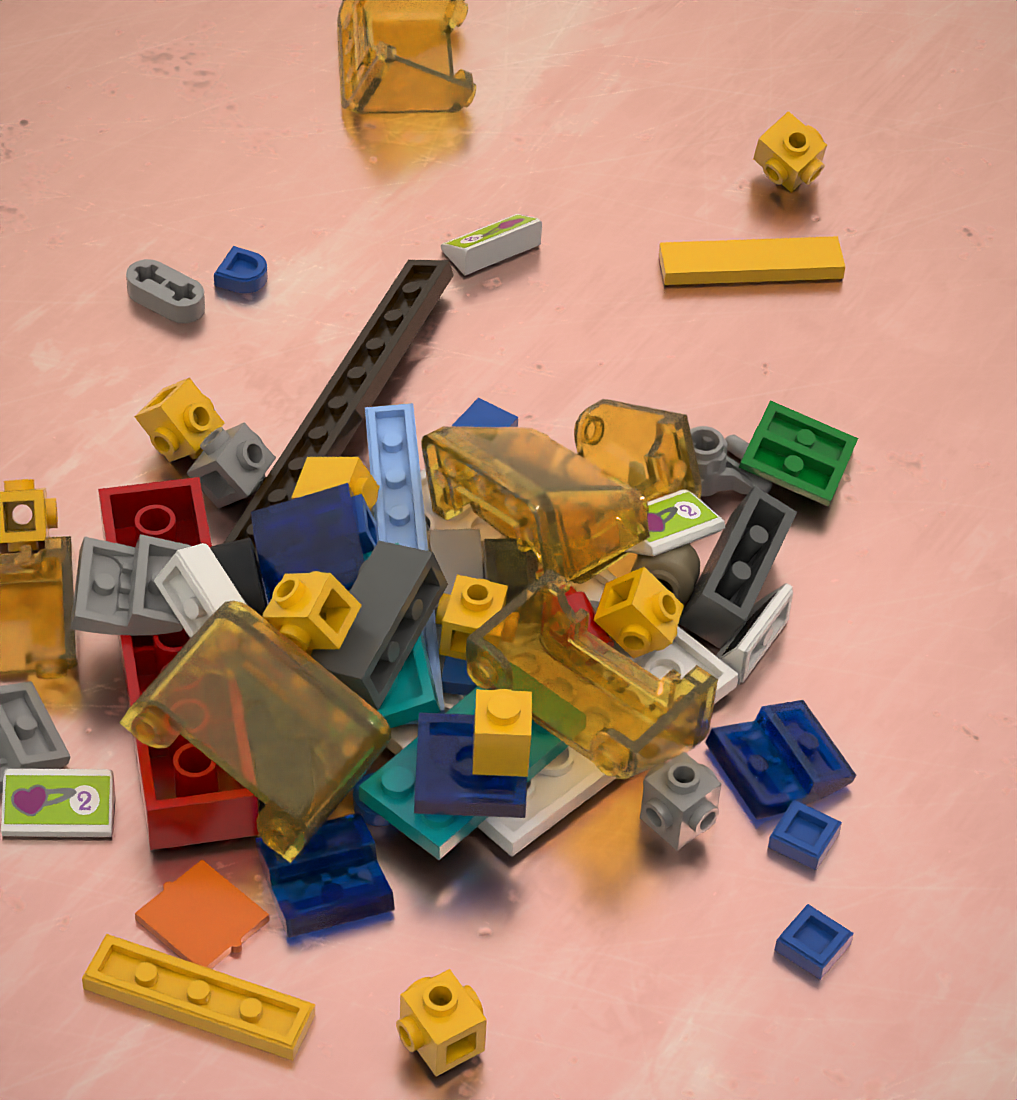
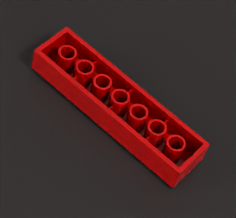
[98,477,259,850]

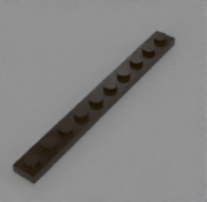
[223,259,454,578]

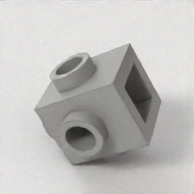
[187,422,276,509]
[640,751,722,851]

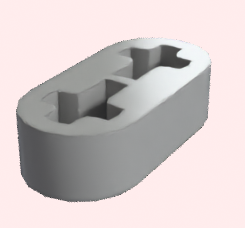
[126,259,205,323]

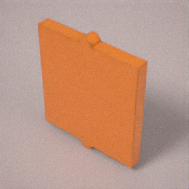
[135,859,270,969]

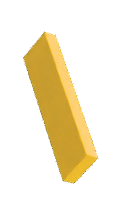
[659,236,845,285]
[82,934,315,1061]

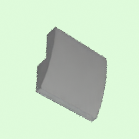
[70,534,191,636]
[0,681,71,794]

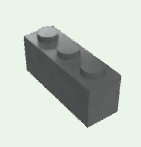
[679,486,797,649]
[307,541,448,710]

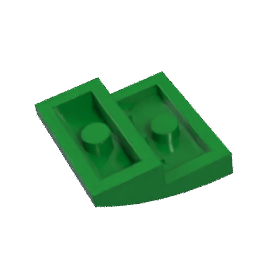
[739,400,859,507]

